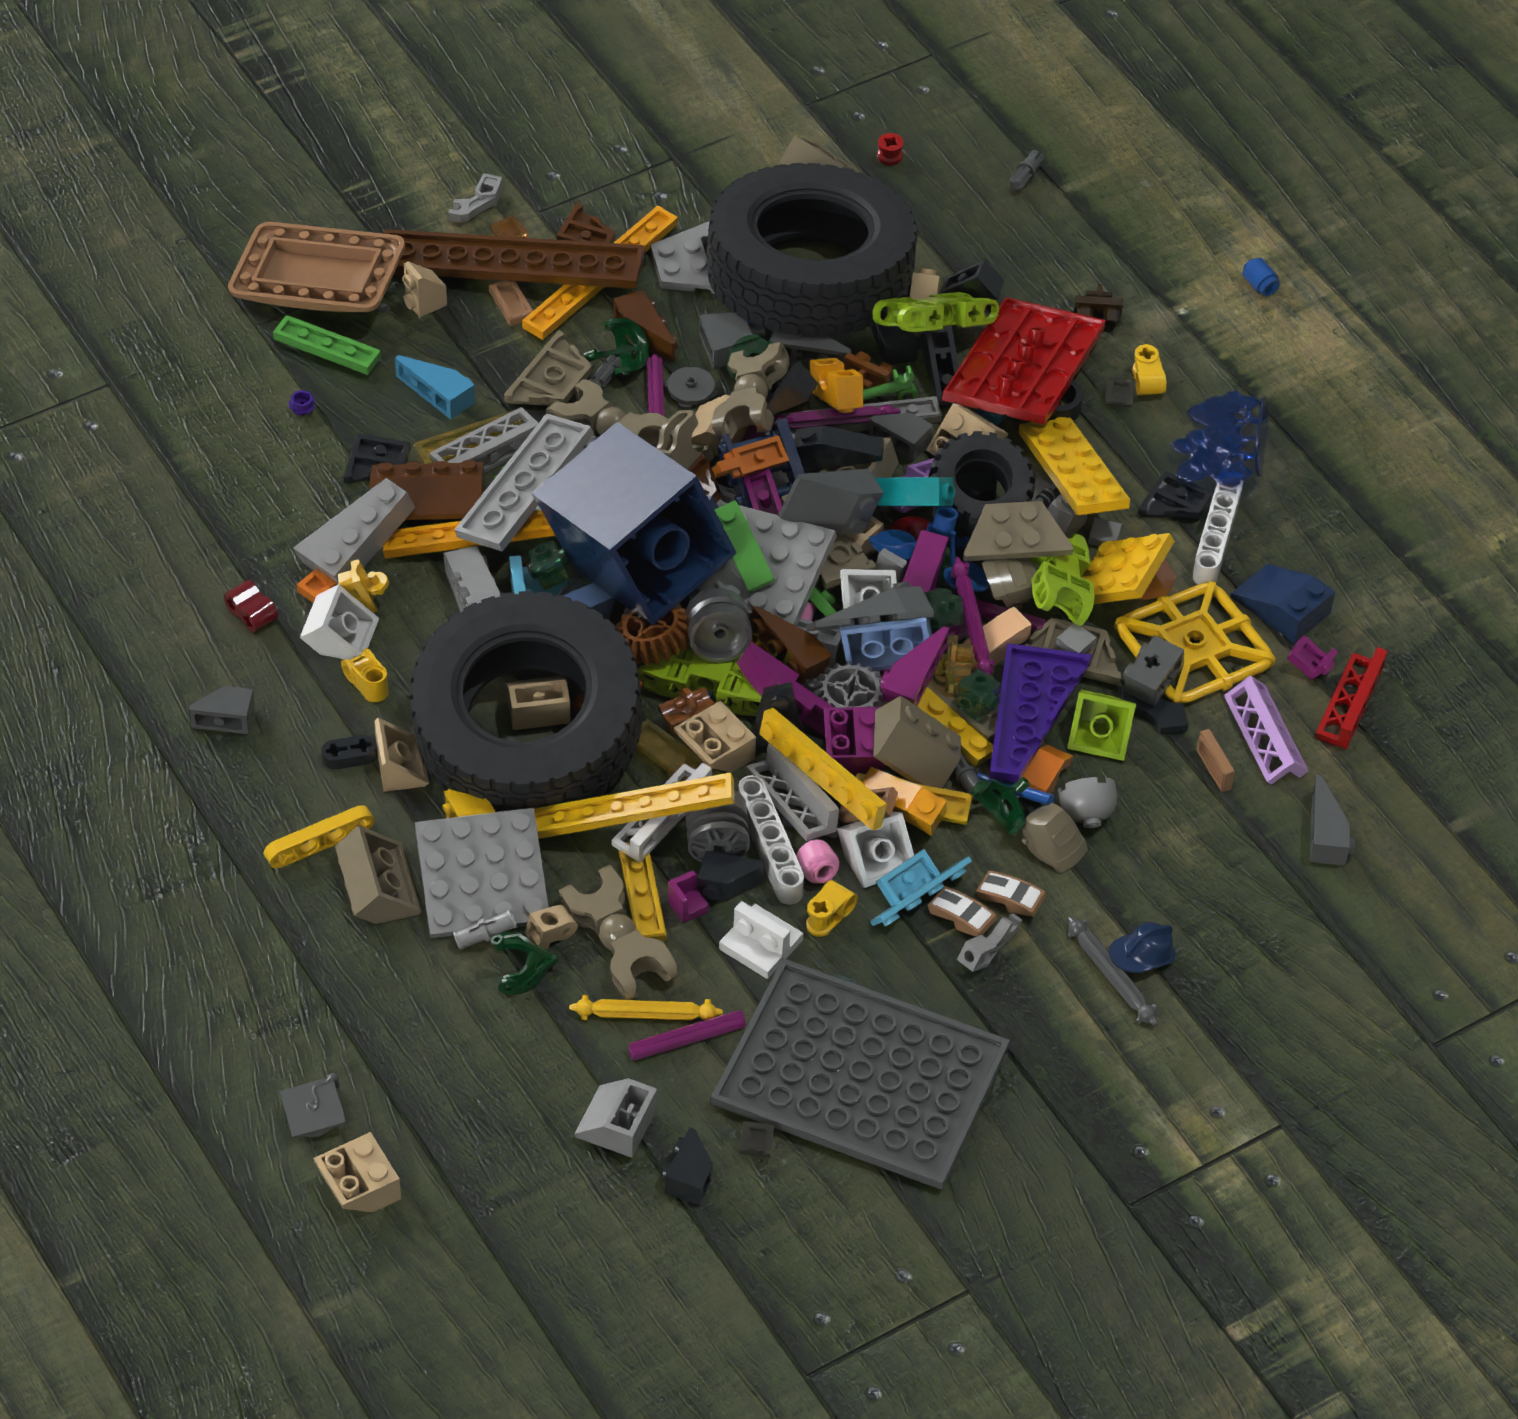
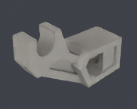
[448,173,502,223]
[957,913,1022,972]

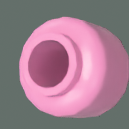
[796,839,839,884]

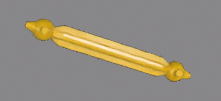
[569,995,723,1020]

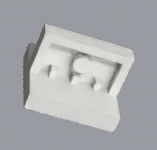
[719,901,804,979]

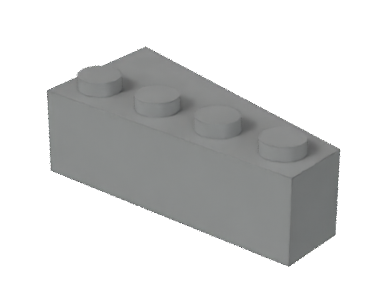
[293,478,415,585]
[444,546,500,612]

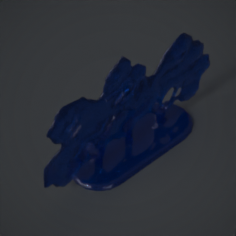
[1170,390,1268,485]

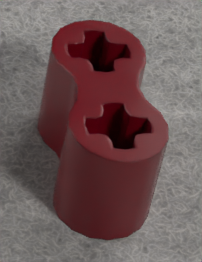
[223,580,279,633]

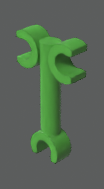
[863,365,918,401]

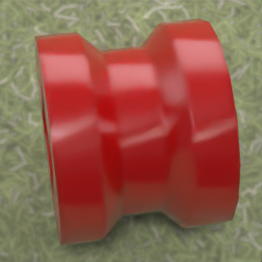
[877,133,904,166]

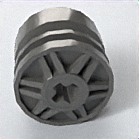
[685,790,750,863]

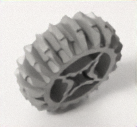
[813,661,889,708]

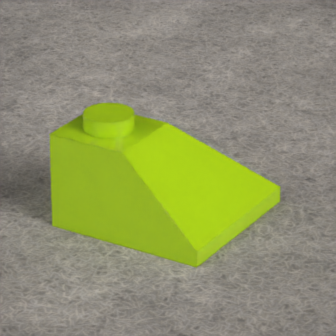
[1067,690,1136,761]

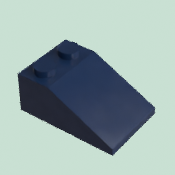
[1230,564,1335,643]

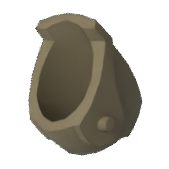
[982,559,1036,610]
[1022,803,1088,874]

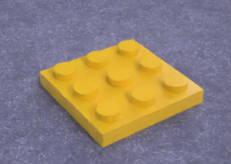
[1082,533,1175,604]

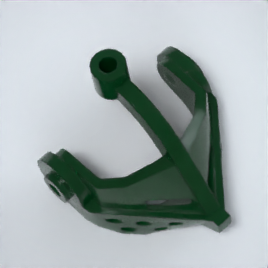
[584,318,649,377]
[969,777,1030,836]
[491,932,558,994]

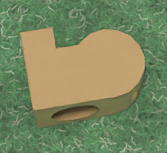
[525,905,578,950]

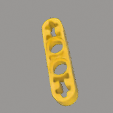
[264,805,375,868]

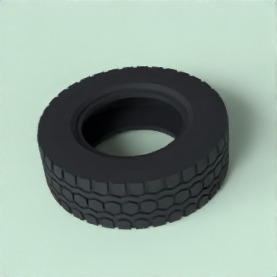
[706,163,917,337]
[410,591,642,812]

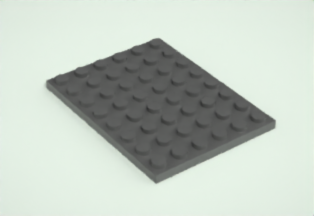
[710,958,1010,1190]

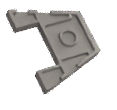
[651,221,715,294]

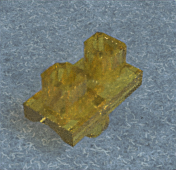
[934,635,973,693]

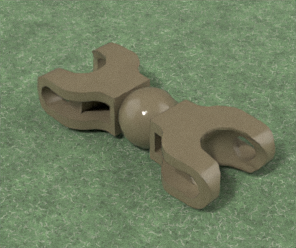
[712,341,789,442]
[546,379,668,445]
[656,410,715,469]
[559,865,678,1000]

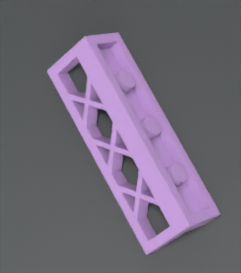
[1224,675,1309,785]

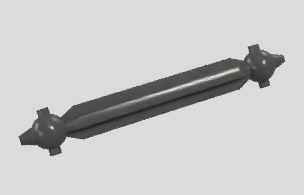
[1067,916,1158,1026]

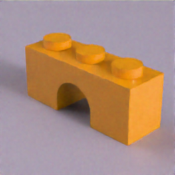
[810,358,863,413]

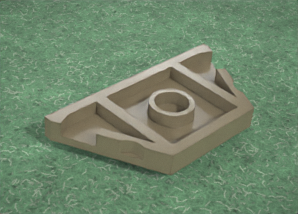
[504,330,592,406]
[963,501,1073,561]
[1025,618,1121,685]

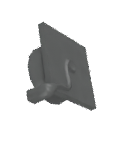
[279,1073,346,1139]

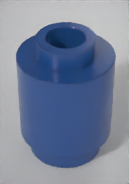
[1242,258,1280,296]

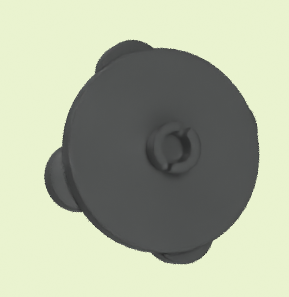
[664,367,718,410]

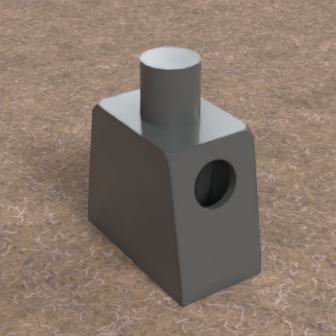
[699,312,765,369]

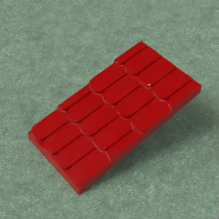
[942,297,1106,425]

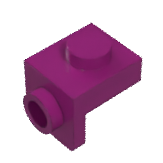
[1287,635,1338,680]

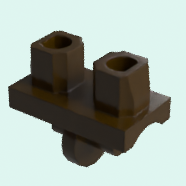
[1073,283,1124,327]

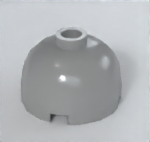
[1058,777,1117,828]

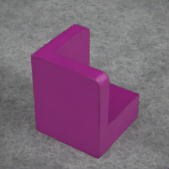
[668,870,709,924]

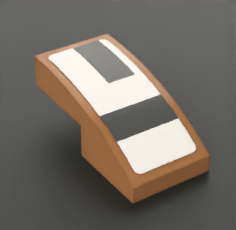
[976,871,1047,917]
[928,886,997,937]

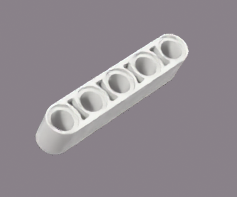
[1193,470,1243,585]
[738,775,804,905]

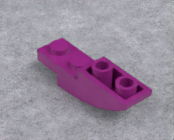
[737,642,834,737]

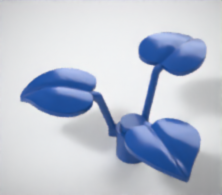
[869,506,990,592]

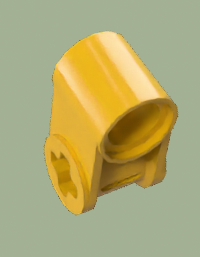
[1132,344,1167,396]
[341,648,389,702]
[806,880,858,937]

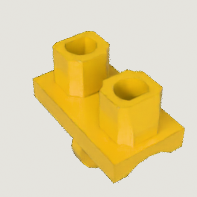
[338,559,389,613]

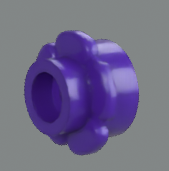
[289,390,316,415]

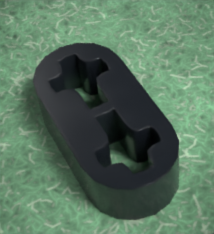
[321,735,377,769]

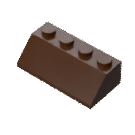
[370,460,486,520]

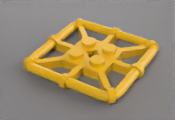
[1114,580,1276,703]

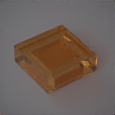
[491,215,527,238]

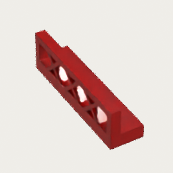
[1315,647,1388,749]

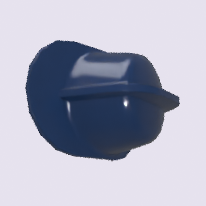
[1109,922,1176,973]

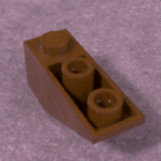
[613,290,678,363]
[749,606,832,685]

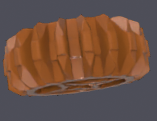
[616,603,689,666]

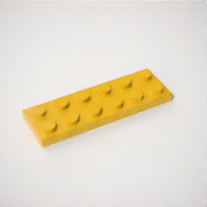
[1019,417,1130,515]

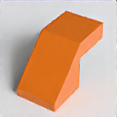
[1022,745,1074,793]

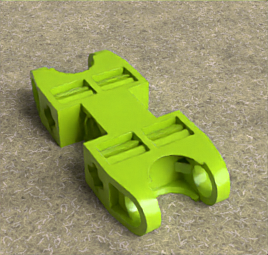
[872,292,999,332]
[1029,533,1095,626]
[638,643,761,716]

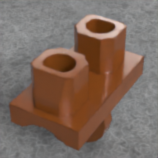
[844,351,893,396]
[658,687,715,734]

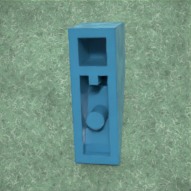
[395,355,475,420]

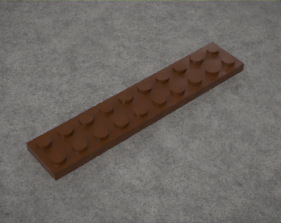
[383,229,645,289]

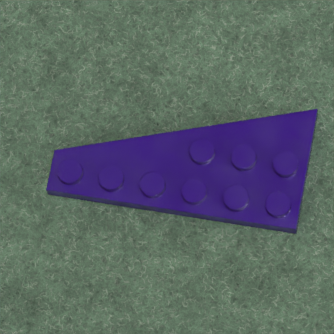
[989,643,1092,782]

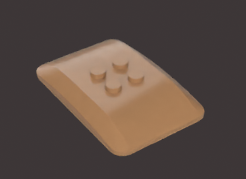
[228,222,405,312]

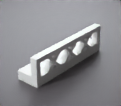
[611,763,712,863]

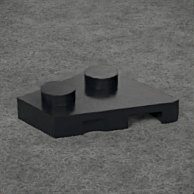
[343,433,411,483]
[1138,470,1213,519]
[752,682,805,748]

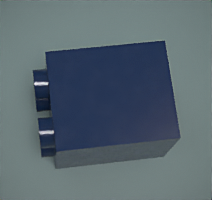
[532,422,737,626]

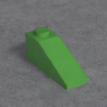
[715,500,775,593]

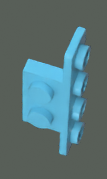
[870,849,972,926]

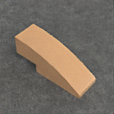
[944,606,1031,681]

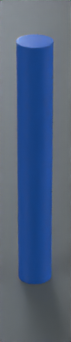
[977,773,1054,805]

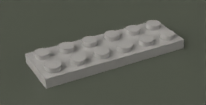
[455,413,594,551]

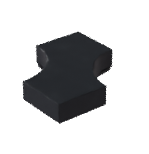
[1120,686,1189,734]

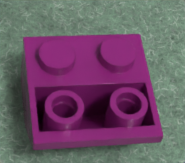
[823,707,885,776]

